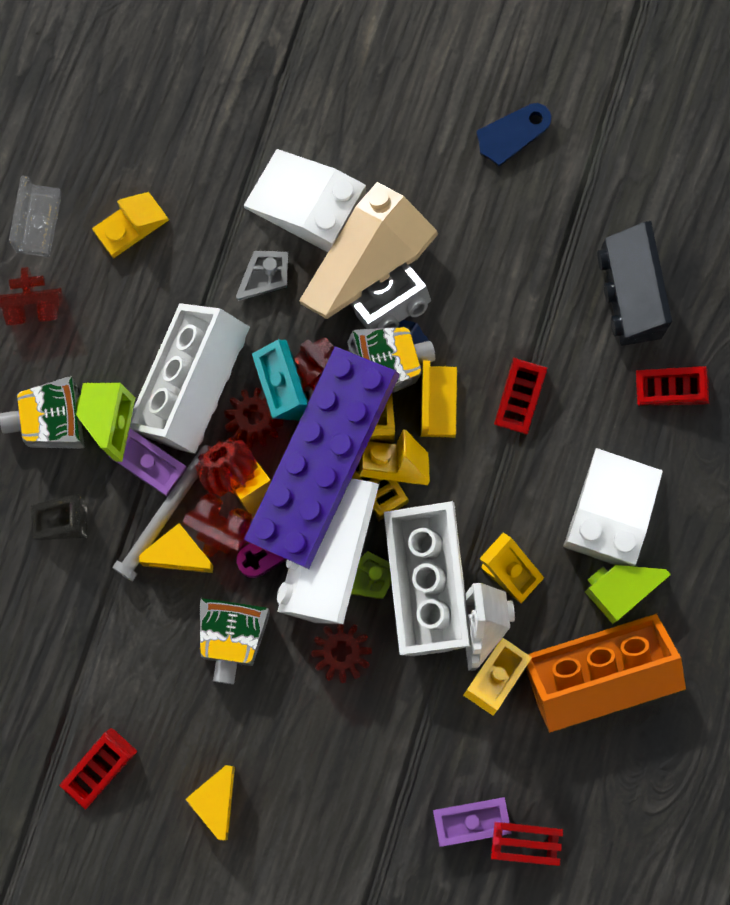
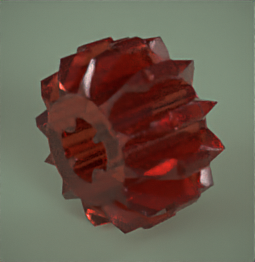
[224,388,284,448]
[195,437,258,497]
[311,624,372,684]

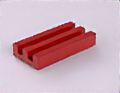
[491,822,563,866]

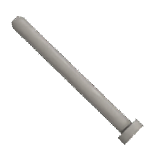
[112,445,214,582]

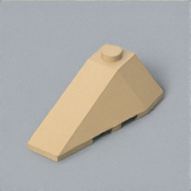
[299,182,438,319]

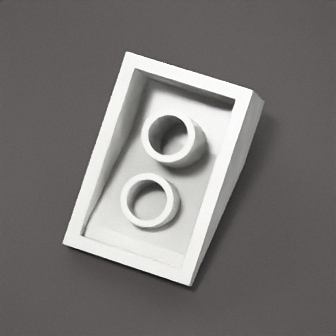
[244,149,366,252]
[563,448,663,566]

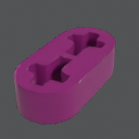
[237,543,287,578]

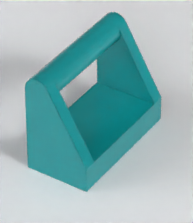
[252,339,308,421]

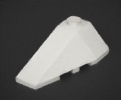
[465,583,515,671]

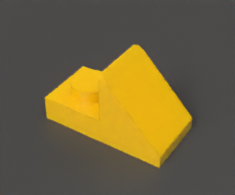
[92,192,169,259]
[359,429,430,485]
[479,532,544,603]
[463,637,532,716]

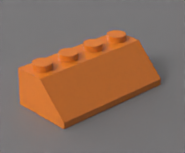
[526,614,686,733]

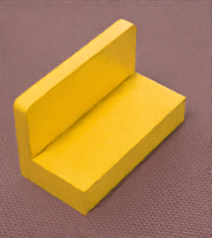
[421,360,457,438]

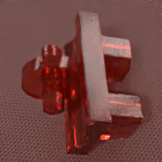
[0,267,63,325]
[294,337,334,393]
[183,494,252,557]

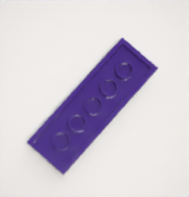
[244,346,400,569]

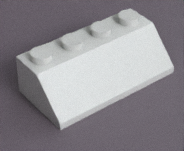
[129,303,250,454]
[277,478,379,624]
[384,501,471,656]

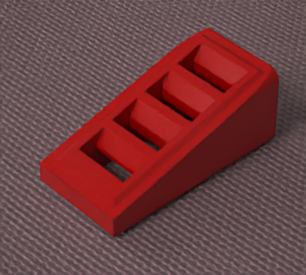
[494,357,548,434]
[636,366,709,406]
[59,728,137,810]

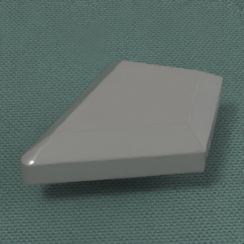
[236,251,289,301]

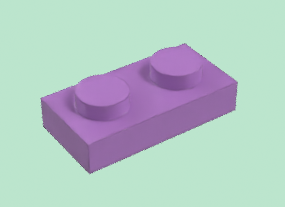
[109,428,187,497]
[433,797,512,847]

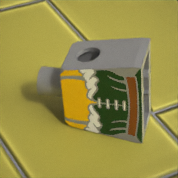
[347,327,435,394]
[0,376,85,449]
[200,598,270,685]

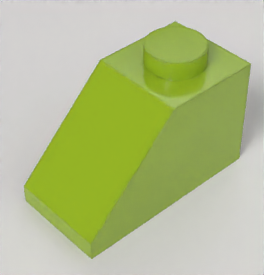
[76,383,136,462]
[585,565,671,624]

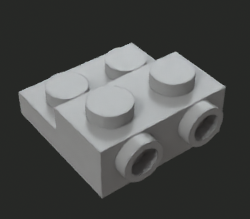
[350,263,431,329]

